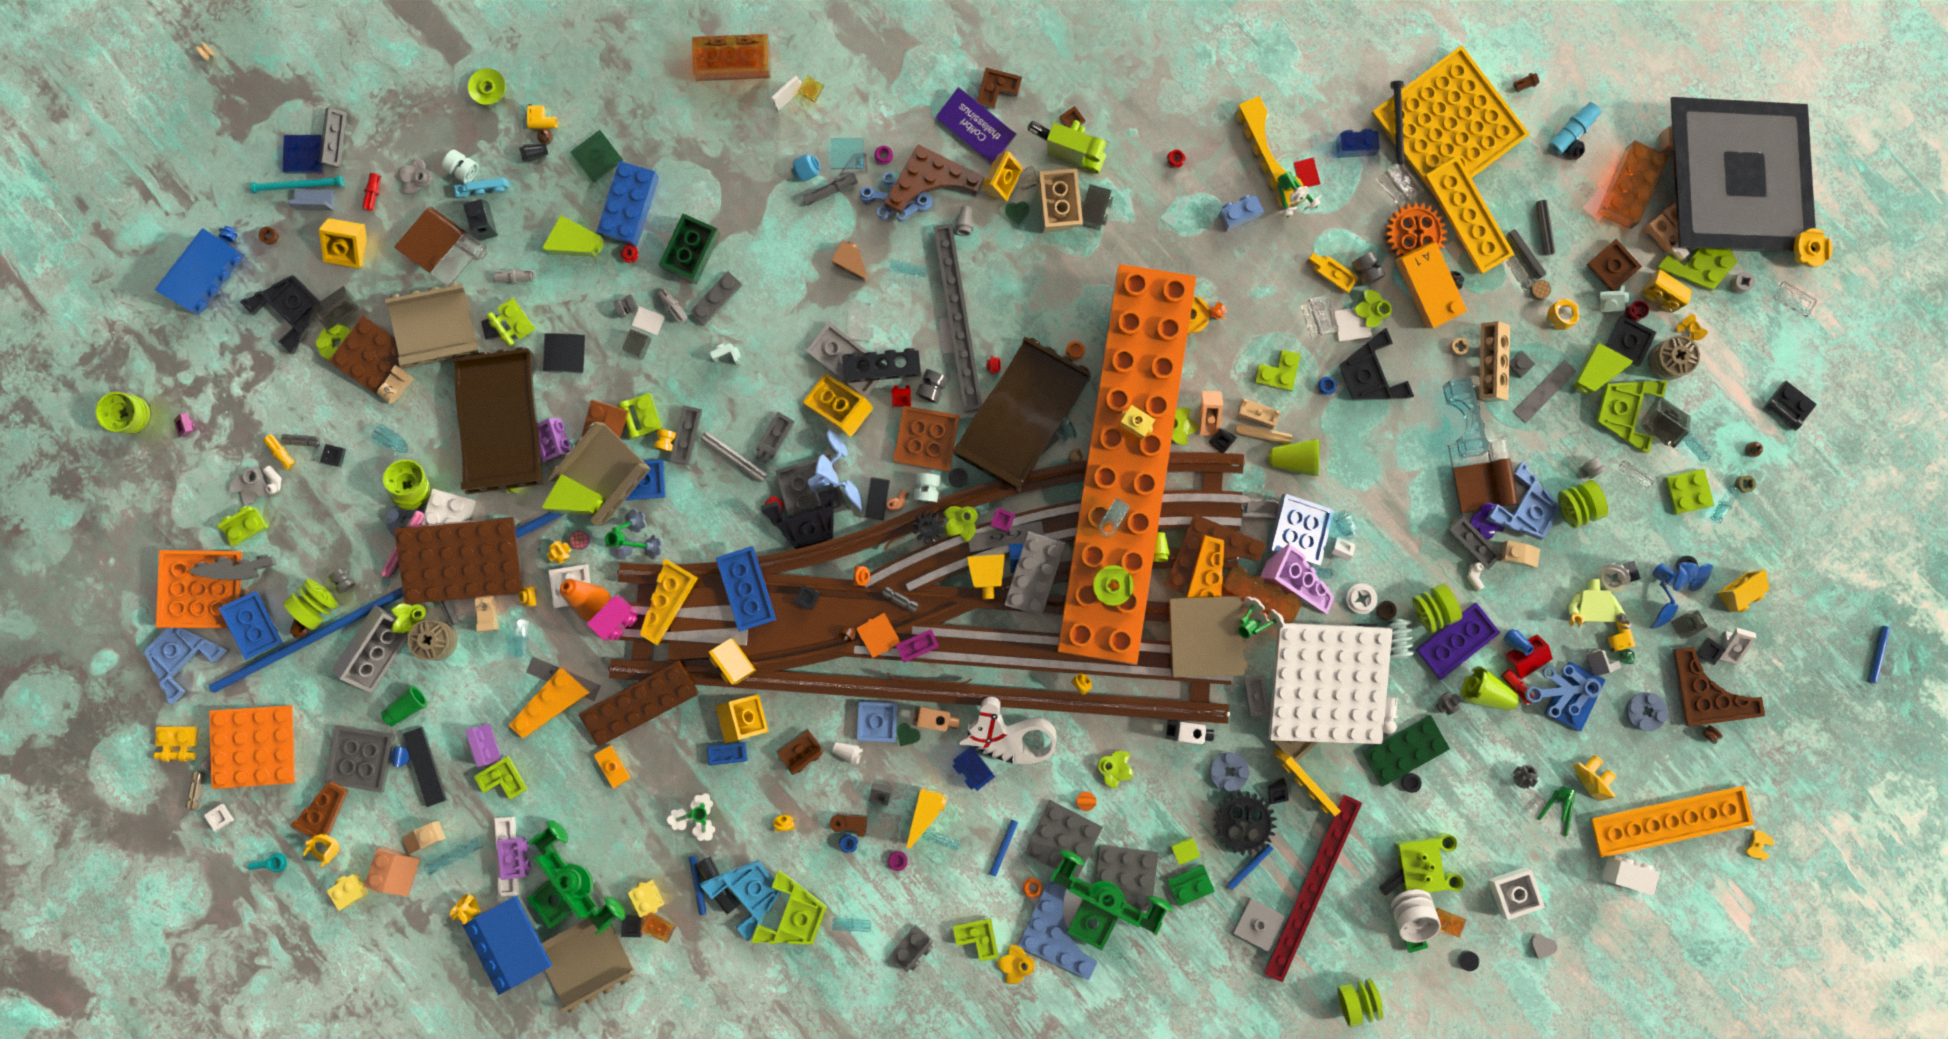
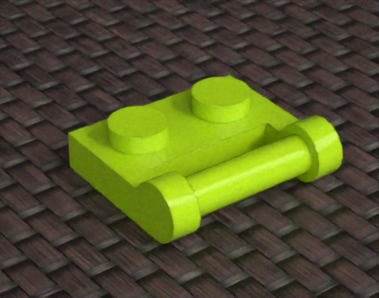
[618,393,663,440]

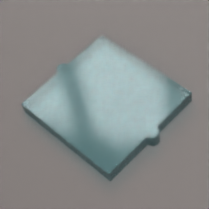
[829,138,865,169]

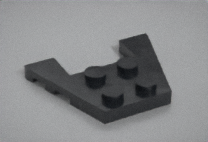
[240,275,322,354]
[1339,328,1414,401]
[761,484,835,549]

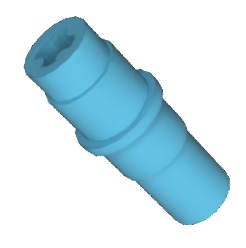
[1548,102,1602,155]

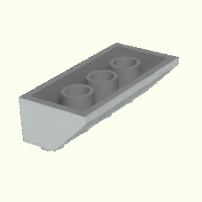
[332,605,408,693]

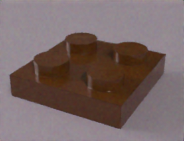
[1586,239,1642,291]

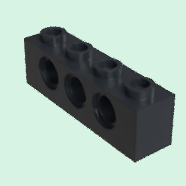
[842,348,921,384]

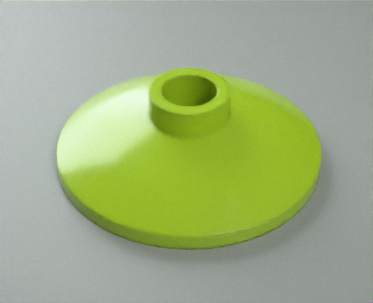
[468,68,506,105]

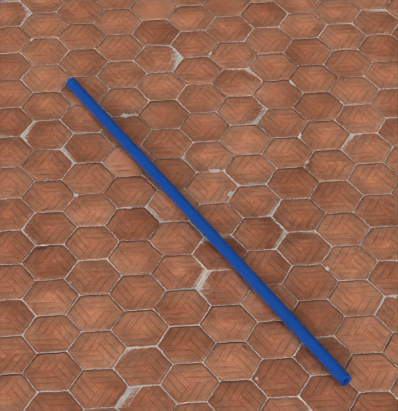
[209,512,565,693]

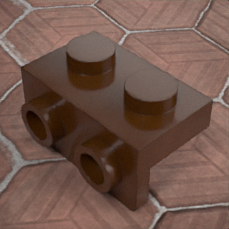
[776,728,824,775]

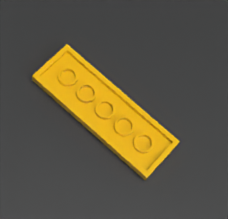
[1424,156,1515,274]

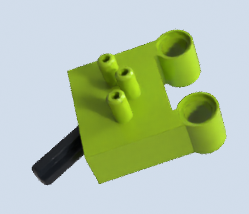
[1028,120,1107,174]
[1379,833,1464,896]

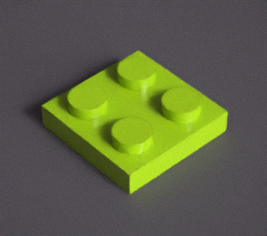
[1665,469,1715,515]

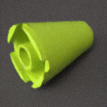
[1268,439,1320,477]
[1461,666,1519,711]

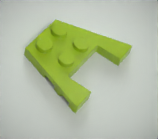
[1656,248,1738,291]
[1596,380,1668,453]
[751,870,827,945]

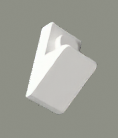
[1719,628,1757,665]

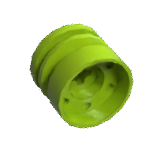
[95,392,150,434]
[383,460,431,510]
[1558,480,1609,529]
[283,578,339,630]
[1412,583,1462,633]
[1337,978,1383,1028]

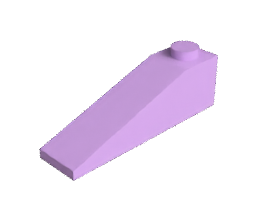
[1260,544,1335,615]

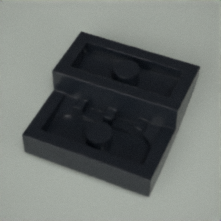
[543,333,585,374]

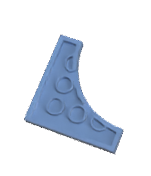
[1018,874,1097,980]

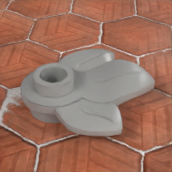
[398,158,433,194]
[229,468,267,505]

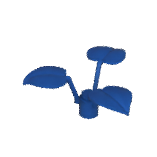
[1649,563,1713,629]

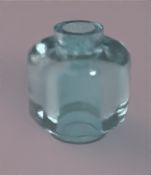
[1331,510,1360,540]

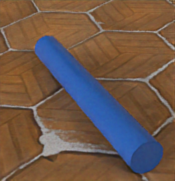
[1869,626,1890,684]
[989,819,1018,877]
[1227,844,1274,890]
[688,856,707,915]

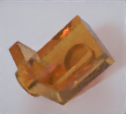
[1436,908,1467,938]
[641,913,677,943]

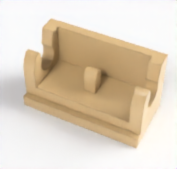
[1236,398,1280,429]

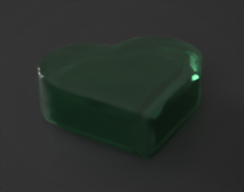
[1005,201,1030,225]
[897,723,921,747]

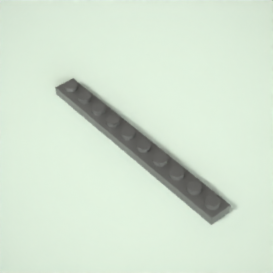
[933,224,982,412]

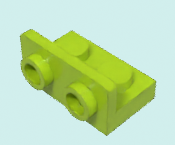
[216,506,268,547]

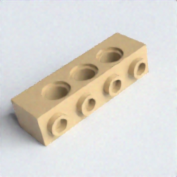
[1479,321,1510,402]

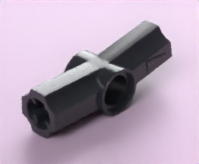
[695,856,741,915]

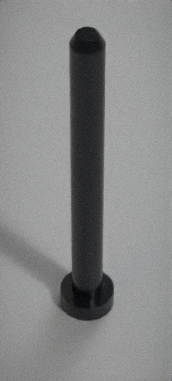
[1390,80,1404,165]

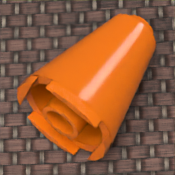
[560,579,611,622]

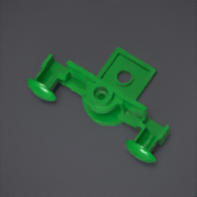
[527,820,626,935]
[1050,850,1173,951]

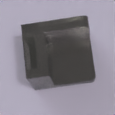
[622,329,652,360]
[1671,610,1708,639]

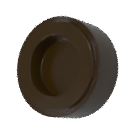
[1376,601,1397,620]

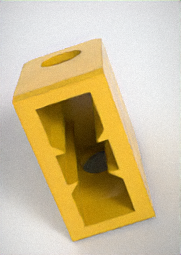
[967,554,1004,599]

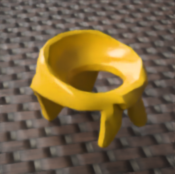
[1547,299,1580,330]
[302,834,339,868]
[449,894,480,924]

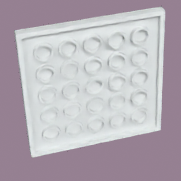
[1268,623,1392,744]

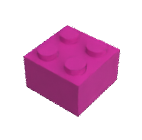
[587,596,639,641]

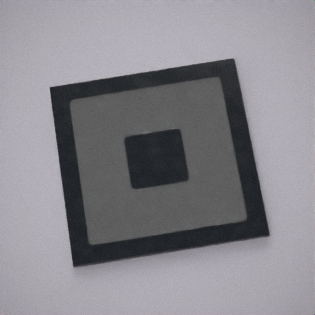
[1670,97,1816,252]

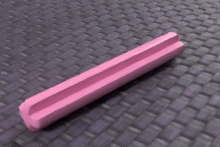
[381,511,425,578]

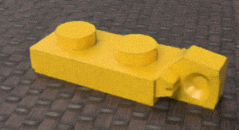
[1307,252,1359,294]

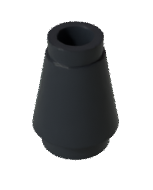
[519,143,549,163]

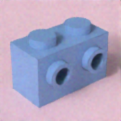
[1218,195,1264,232]

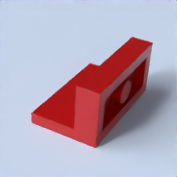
[1505,634,1553,680]

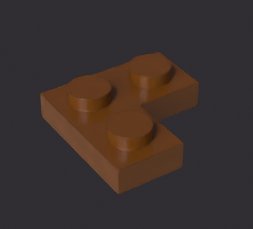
[977,68,1022,110]

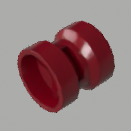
[1623,300,1649,322]

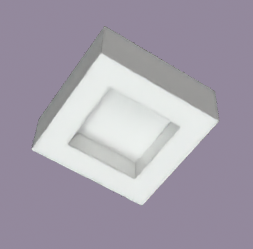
[1332,537,1355,561]
[204,804,234,832]

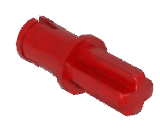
[362,173,382,211]
[1501,668,1534,705]

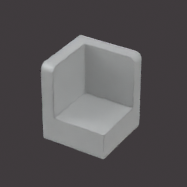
[1586,649,1621,676]

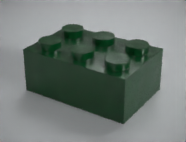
[659,213,720,285]

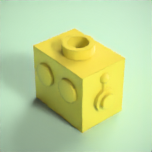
[1119,405,1155,440]
[327,874,369,911]
[628,880,664,917]

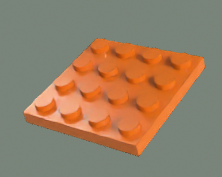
[156,550,243,628]
[209,705,295,789]

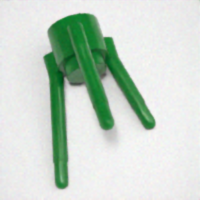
[1538,786,1576,836]

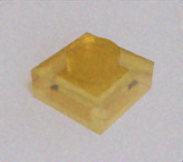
[798,76,824,103]

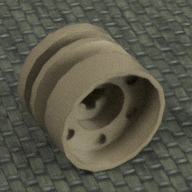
[1647,335,1700,381]
[407,620,458,661]

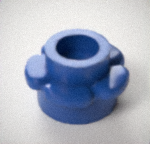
[218,226,238,242]
[1318,376,1337,395]
[839,834,858,853]

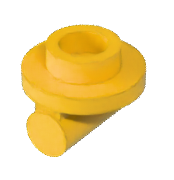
[518,587,537,607]
[1070,673,1092,696]
[773,815,794,832]

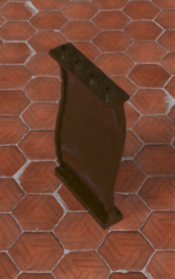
[953,337,1091,493]
[453,347,543,495]

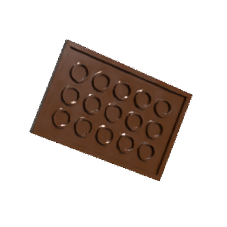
[394,517,523,604]

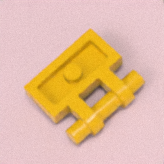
[154,727,198,762]

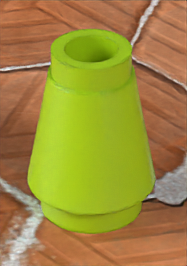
[1153,532,1170,562]

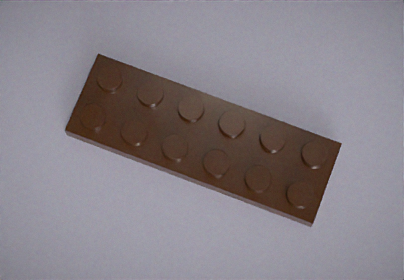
[578,660,699,747]

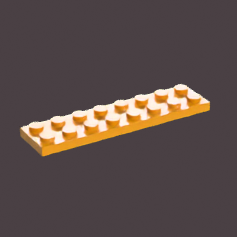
[1590,786,1754,857]

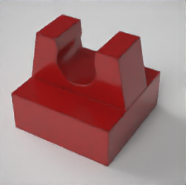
[891,385,911,407]

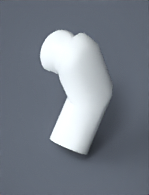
[263,466,282,494]
[1467,562,1485,592]

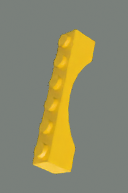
[1236,95,1307,208]

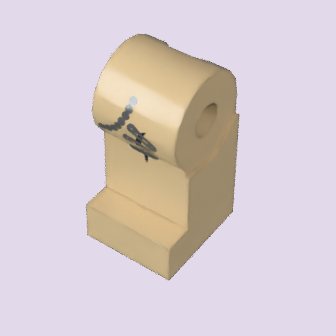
[377,365,415,404]
[475,595,499,632]

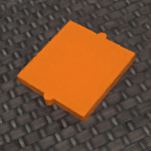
[856,613,901,658]

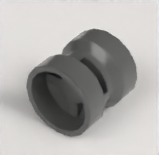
[613,294,638,318]
[328,567,356,594]

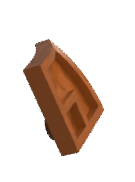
[581,399,629,438]

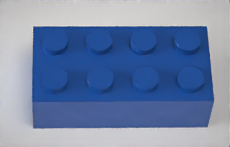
[596,161,659,248]

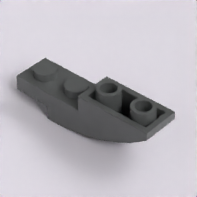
[189,554,277,581]

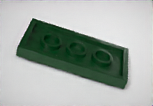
[1362,715,1450,787]

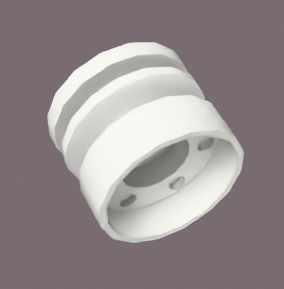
[1391,889,1441,943]

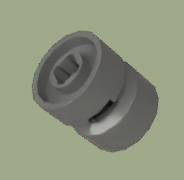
[1352,251,1386,287]
[916,369,949,404]

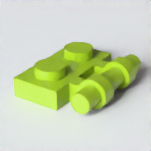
[486,297,535,347]

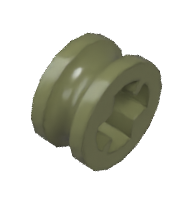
[1735,475,1756,493]

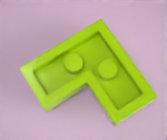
[1255,350,1301,392]
[474,756,528,800]
[953,918,999,962]

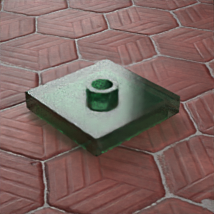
[570,130,624,183]

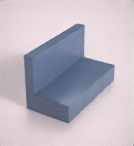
[287,189,335,211]

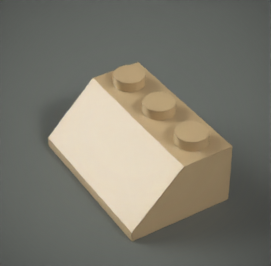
[1037,168,1083,233]

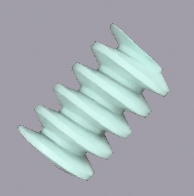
[1387,619,1414,659]

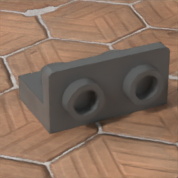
[890,925,933,972]

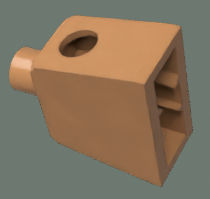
[912,705,959,732]

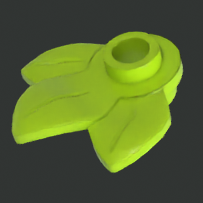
[1354,290,1392,328]
[1172,407,1199,445]
[944,506,978,542]
[391,603,426,636]
[1097,750,1133,789]

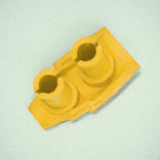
[1572,755,1616,801]

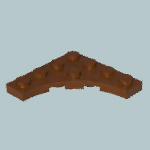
[884,144,985,214]
[1164,514,1266,593]
[1672,647,1765,727]

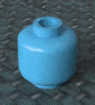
[791,154,821,182]

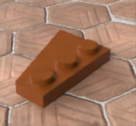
[290,781,348,843]

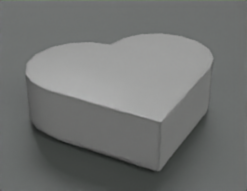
[1531,934,1558,959]

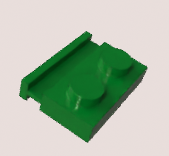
[1167,864,1215,907]

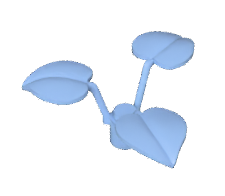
[808,428,862,512]

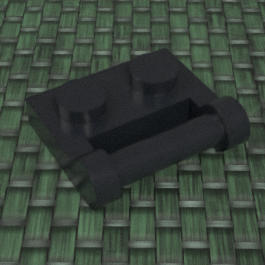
[1764,380,1817,431]

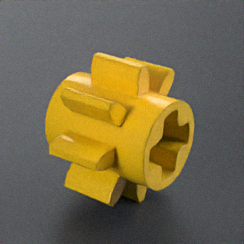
[546,541,572,564]

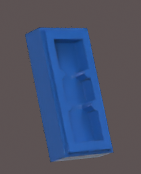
[707,742,748,766]

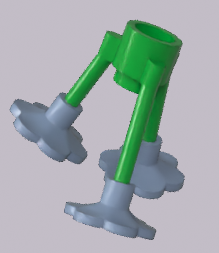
[605,509,662,560]

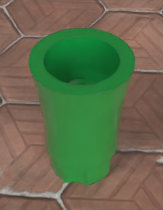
[380,685,428,727]

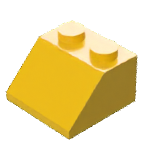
[982,151,1023,202]
[319,218,367,268]
[1717,569,1770,613]
[715,694,769,744]

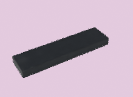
[403,727,447,807]

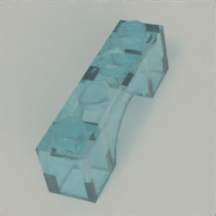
[1442,377,1489,459]

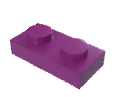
[896,629,939,663]

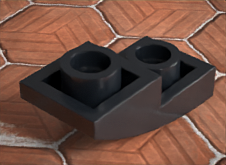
[865,477,890,520]

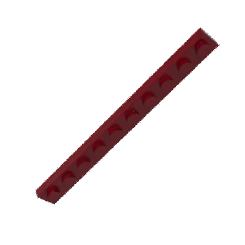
[1264,794,1362,983]

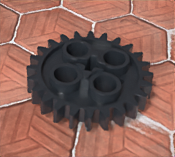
[1213,791,1277,855]

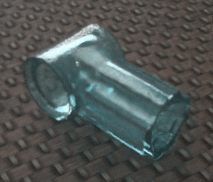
[1098,498,1130,538]

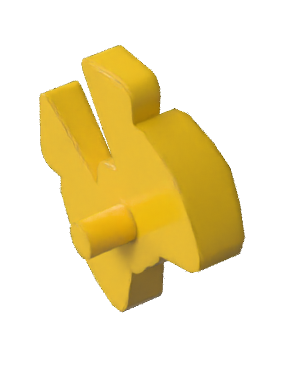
[1677,314,1708,342]
[1745,830,1774,860]

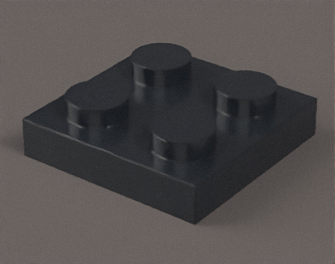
[1605,315,1657,367]

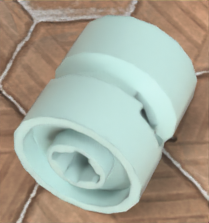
[442,150,479,184]
[913,473,940,503]

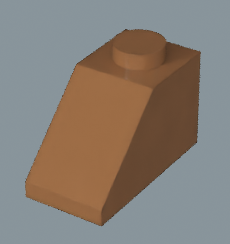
[831,241,868,282]

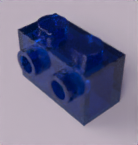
[1336,129,1380,158]
[952,746,995,791]

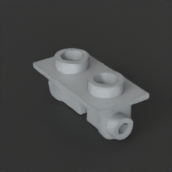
[1241,499,1280,520]

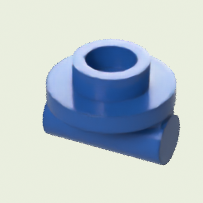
[390,746,410,767]

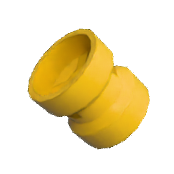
[653,429,676,452]

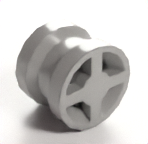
[1730,272,1755,294]
[1581,456,1606,479]

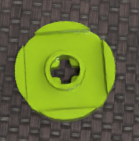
[316,324,351,360]
[1093,565,1134,606]

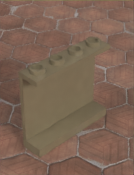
[385,283,479,369]
[548,422,651,526]
[1168,596,1247,678]
[541,918,635,1013]

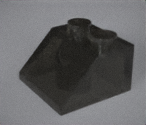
[1642,397,1691,448]

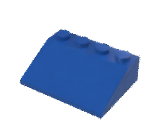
[154,228,244,315]
[462,895,553,995]

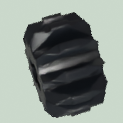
[912,511,945,544]

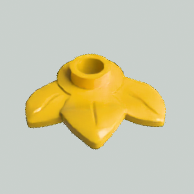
[996,945,1035,984]

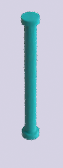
[250,175,344,194]

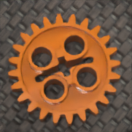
[1384,202,1448,257]

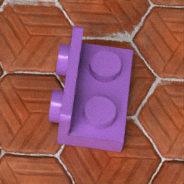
[538,418,571,462]
[465,724,502,767]
[497,836,531,880]

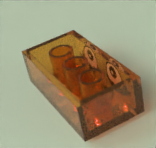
[692,34,771,81]
[1596,140,1669,229]
[1221,565,1303,623]

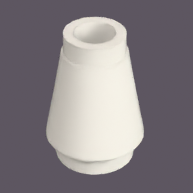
[832,742,863,764]

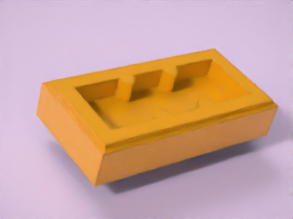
[594,745,631,789]

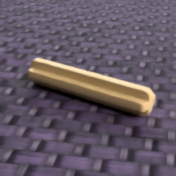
[1235,424,1292,445]

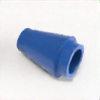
[1503,629,1534,656]

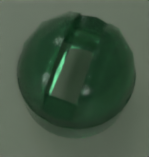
[1618,649,1635,665]

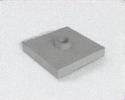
[1233,898,1286,952]

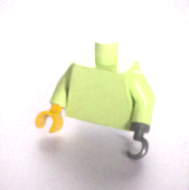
[1568,579,1632,629]

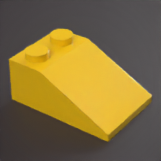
[802,373,874,438]
[906,787,947,849]

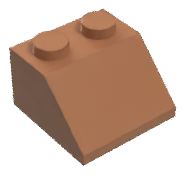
[364,847,421,896]

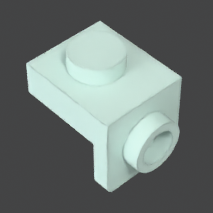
[1600,285,1629,312]
[710,343,742,365]

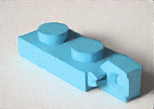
[454,178,510,198]

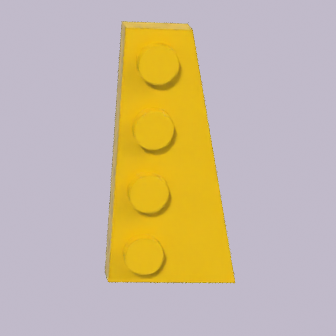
[1272,748,1340,816]

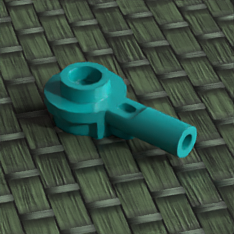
[248,853,288,872]

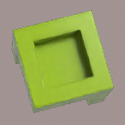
[1170,837,1201,865]

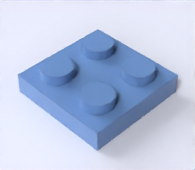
[857,702,898,742]

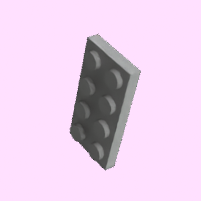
[806,322,886,398]
[1004,531,1066,616]

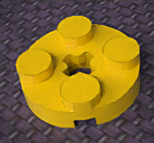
[1794,228,1833,268]
[1188,296,1210,335]

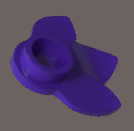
[1470,503,1505,540]

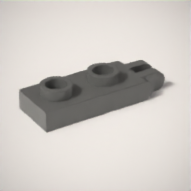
[756,412,795,464]

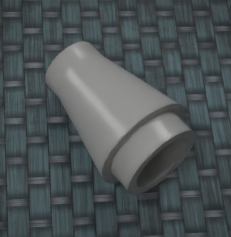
[955,206,973,236]

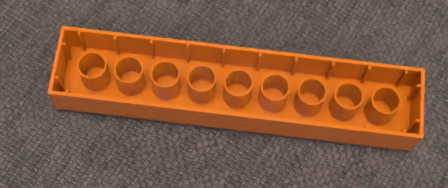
[1056,264,1197,665]

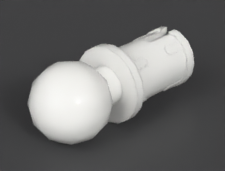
[1383,697,1398,734]

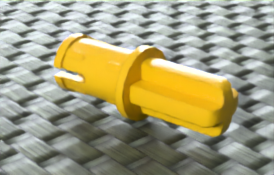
[263,434,295,470]

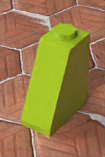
[542,215,604,257]
[1571,343,1633,395]
[542,474,606,515]

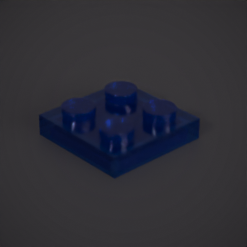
[282,135,323,174]

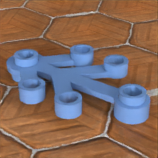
[860,172,932,222]
[1525,665,1601,718]

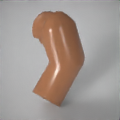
[886,489,909,511]

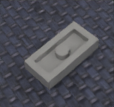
[1243,675,1270,717]

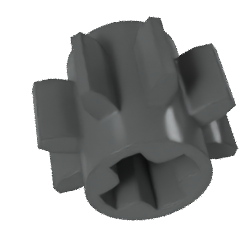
[1436,691,1462,715]
[1513,765,1538,789]

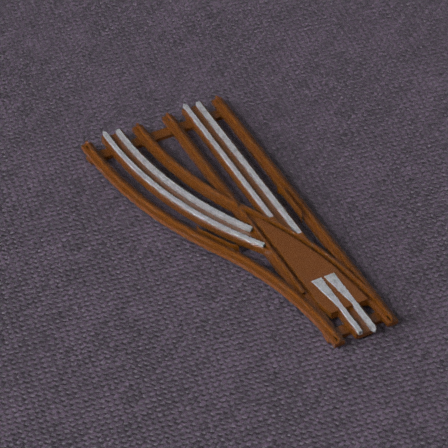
[608,452,1250,724]

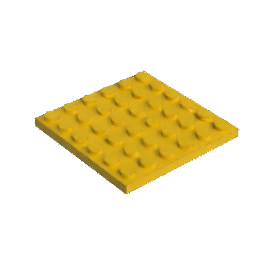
[1371,45,1530,201]

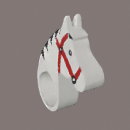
[959,697,1057,764]

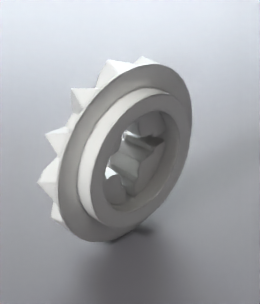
[1598,563,1631,592]
[1346,583,1377,614]

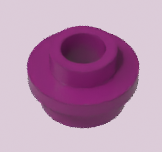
[874,146,893,165]

